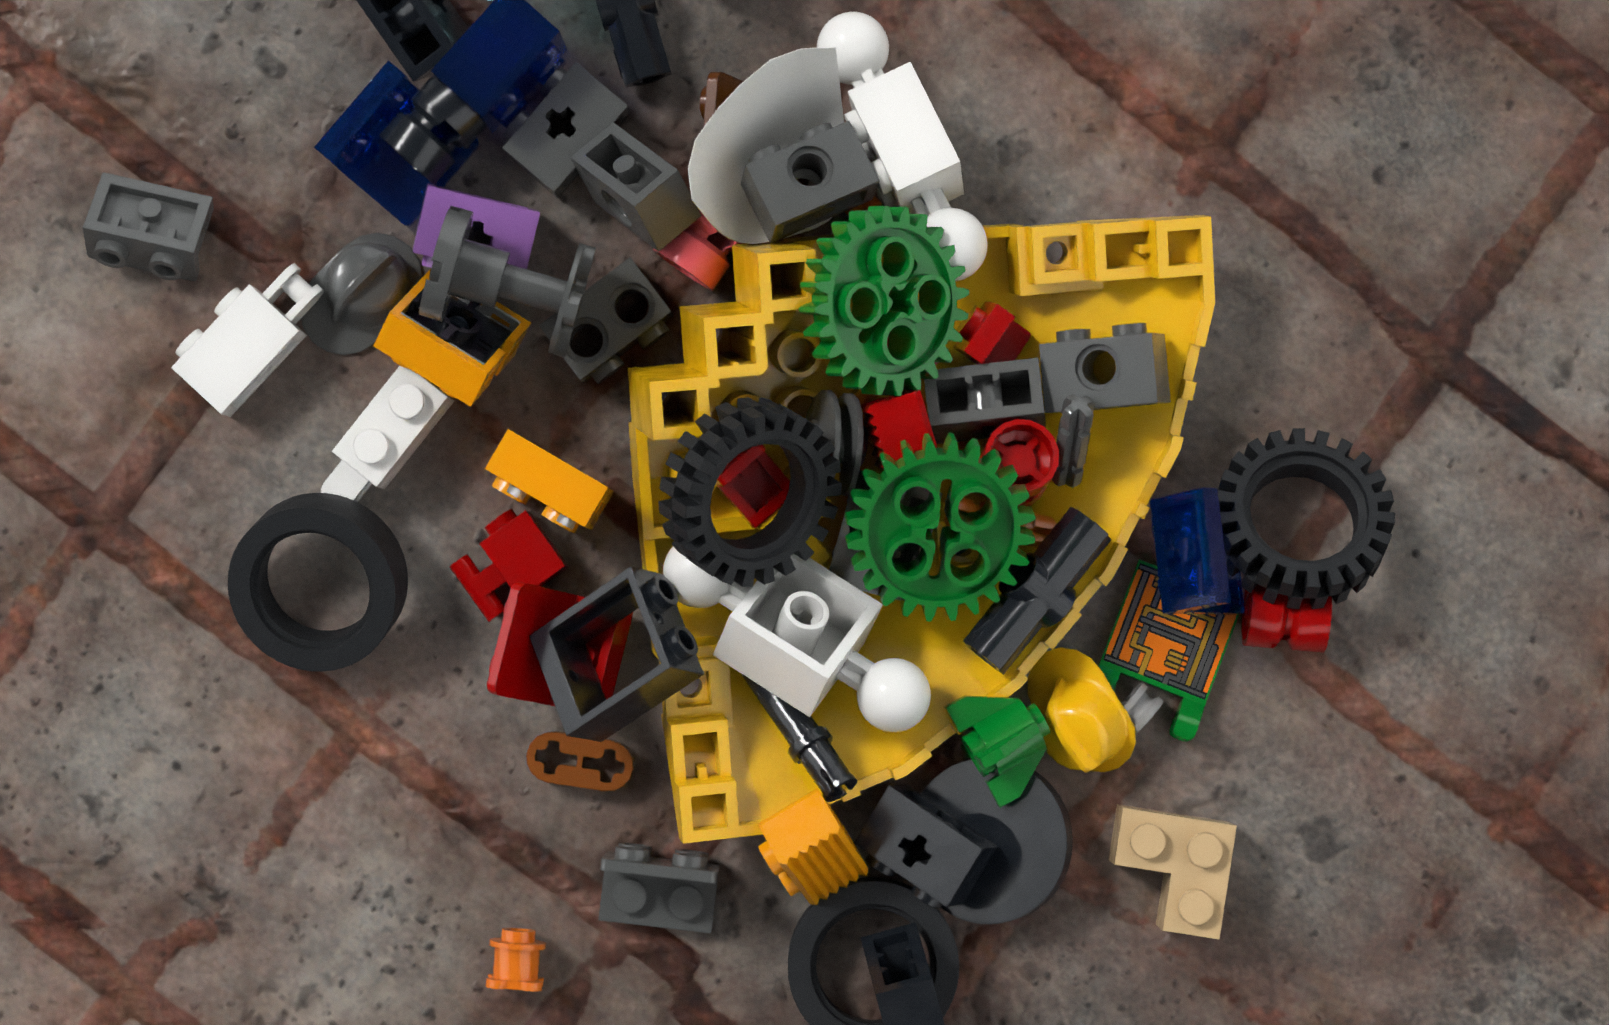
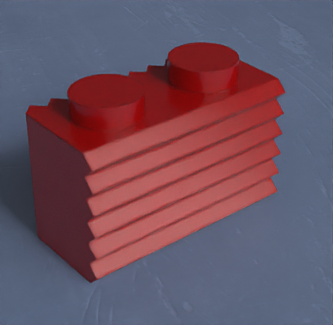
[861,390,938,470]

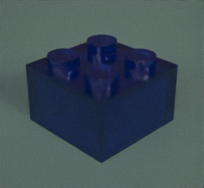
[431,0,567,133]

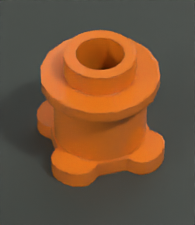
[486,928,546,992]

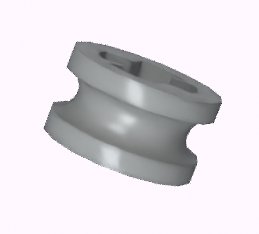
[1121,682,1164,734]

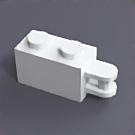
[171,263,324,417]
[321,366,454,502]

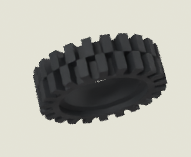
[658,397,842,587]
[1210,428,1395,609]

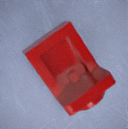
[953,301,1031,365]
[715,445,790,529]

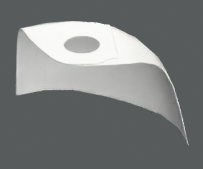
[688,47,844,244]

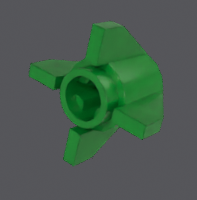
[944,695,1051,808]

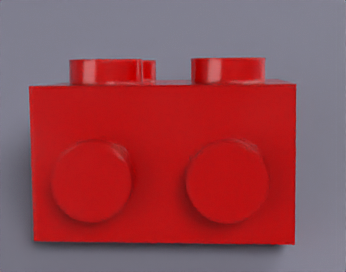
[487,581,633,707]

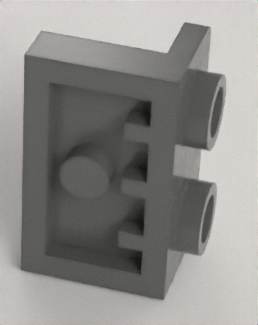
[83,172,214,281]

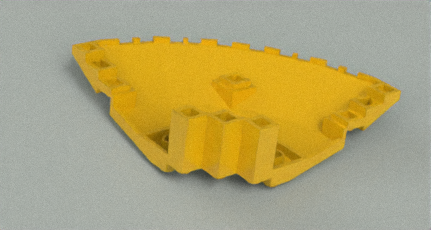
[628,215,1215,844]

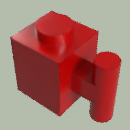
[449,508,569,622]

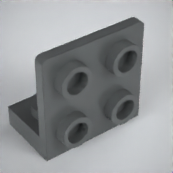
[598,843,720,933]

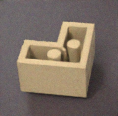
[1108,804,1237,940]

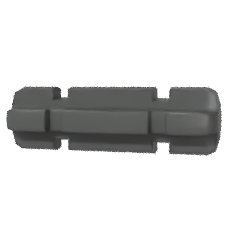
[1052,394,1095,488]

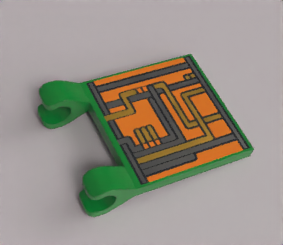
[1098,559,1244,742]

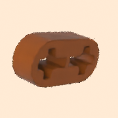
[526,731,634,791]

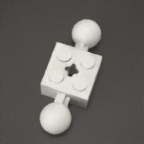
[817,12,988,281]
[663,547,931,732]

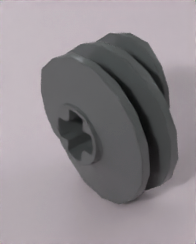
[805,390,868,497]

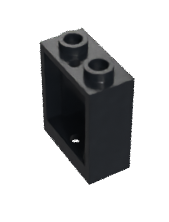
[529,566,704,742]

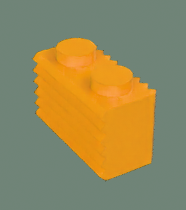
[758,788,869,905]

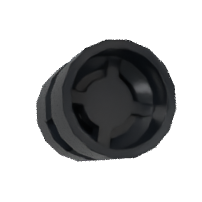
[379,76,487,185]

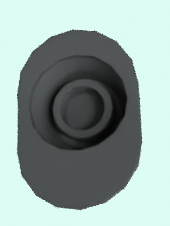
[301,233,422,355]

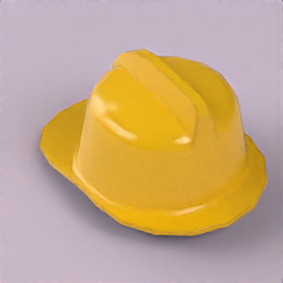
[1028,647,1136,773]

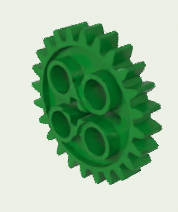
[799,206,969,396]
[845,433,1036,622]

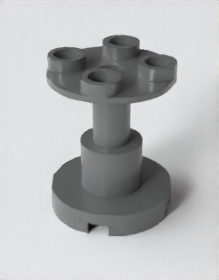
[419,206,596,357]

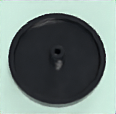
[915,760,1073,924]

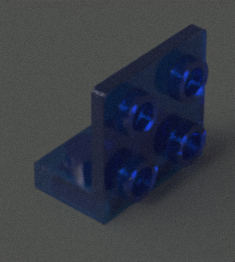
[314,60,480,227]
[1150,487,1245,615]

